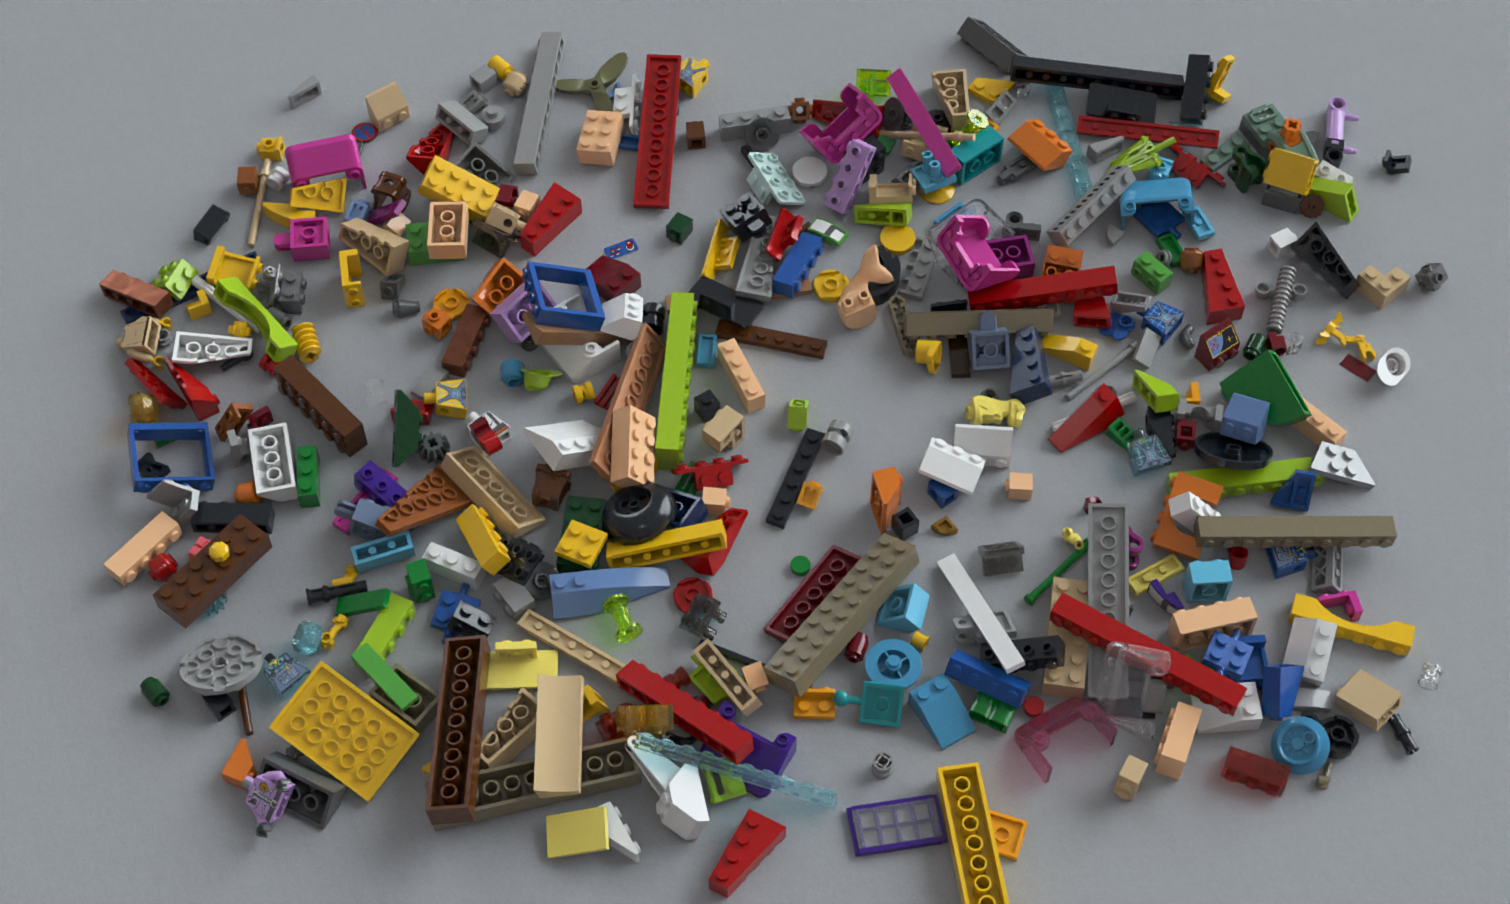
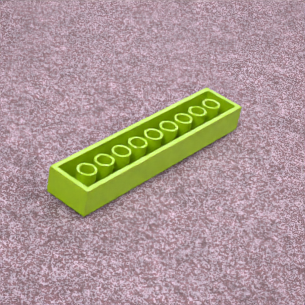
[655,292,698,470]

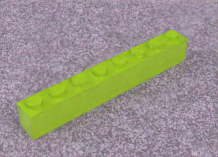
[1166,457,1325,499]

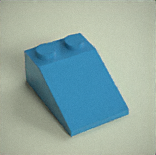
[908,673,976,750]

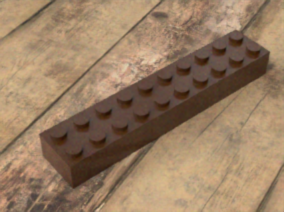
[426,635,491,825]

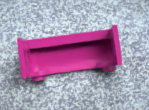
[285,134,367,189]

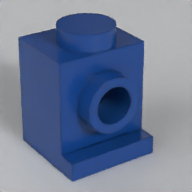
[927,479,958,509]

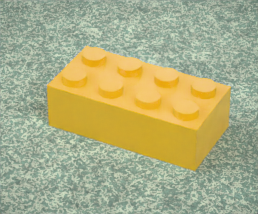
[417,155,500,225]

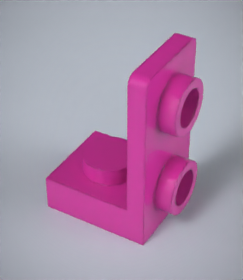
[1317,590,1363,622]

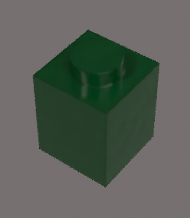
[666,212,693,245]

